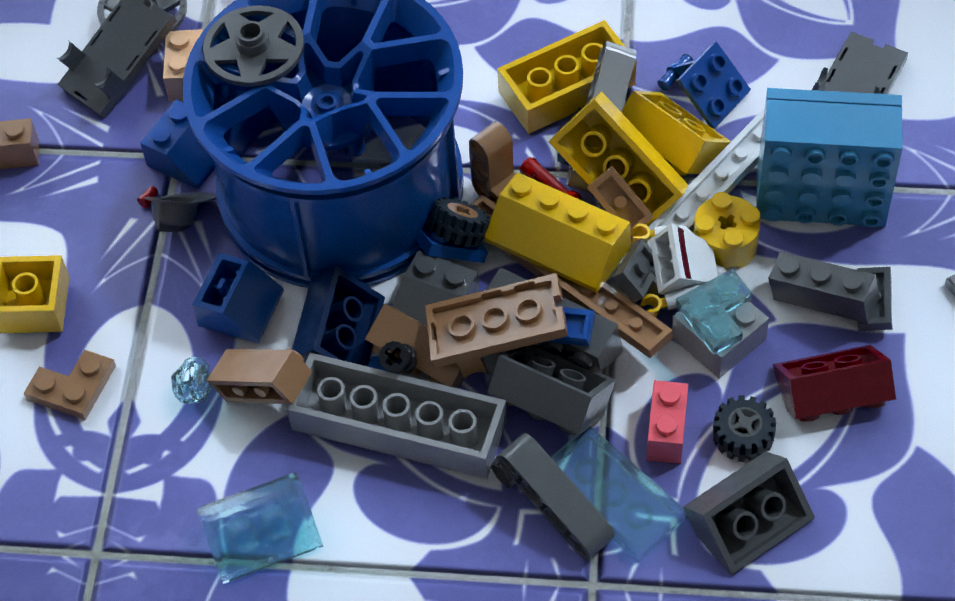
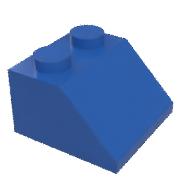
[140,99,215,189]

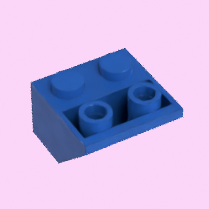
[192,252,284,344]

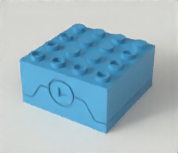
[756,88,903,227]

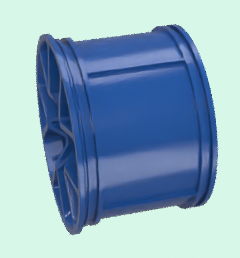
[183,0,464,288]

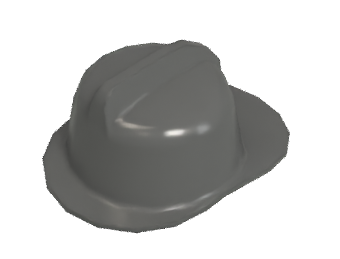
[144,192,217,232]

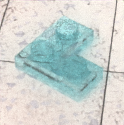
[676,269,752,355]

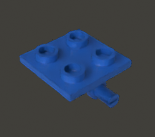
[657,41,751,129]

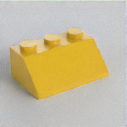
[621,90,731,176]

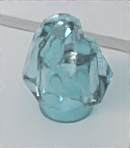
[171,357,212,404]

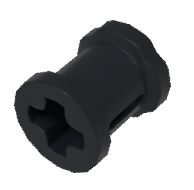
[379,341,417,374]

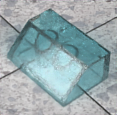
[196,472,323,583]

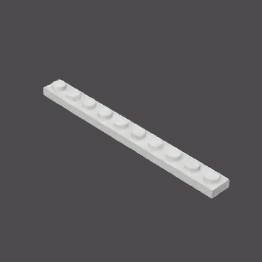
[606,107,765,298]

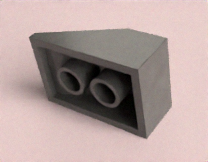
[392,250,480,325]

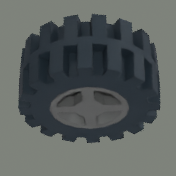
[713,395,776,462]

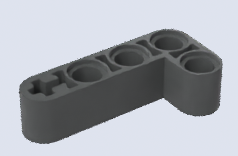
[491,433,615,560]

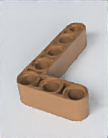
[469,121,515,204]

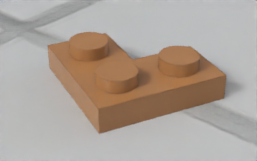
[587,166,654,232]
[23,350,116,420]

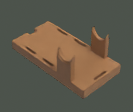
[425,273,568,380]

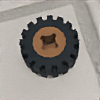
[427,197,490,247]

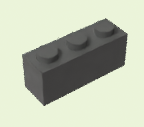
[768,251,880,324]

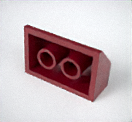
[773,345,896,422]

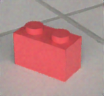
[646,380,688,464]

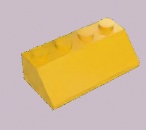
[548,91,689,226]
[484,172,631,293]

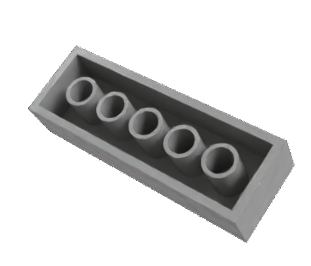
[287,353,507,479]

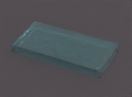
[551,426,688,563]

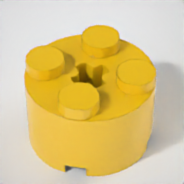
[693,192,761,271]

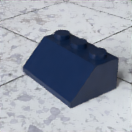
[292,265,385,367]

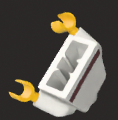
[631,223,726,317]

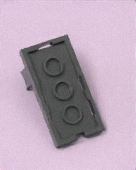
[55,0,177,118]
[812,32,909,94]

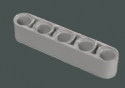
[566,41,637,194]

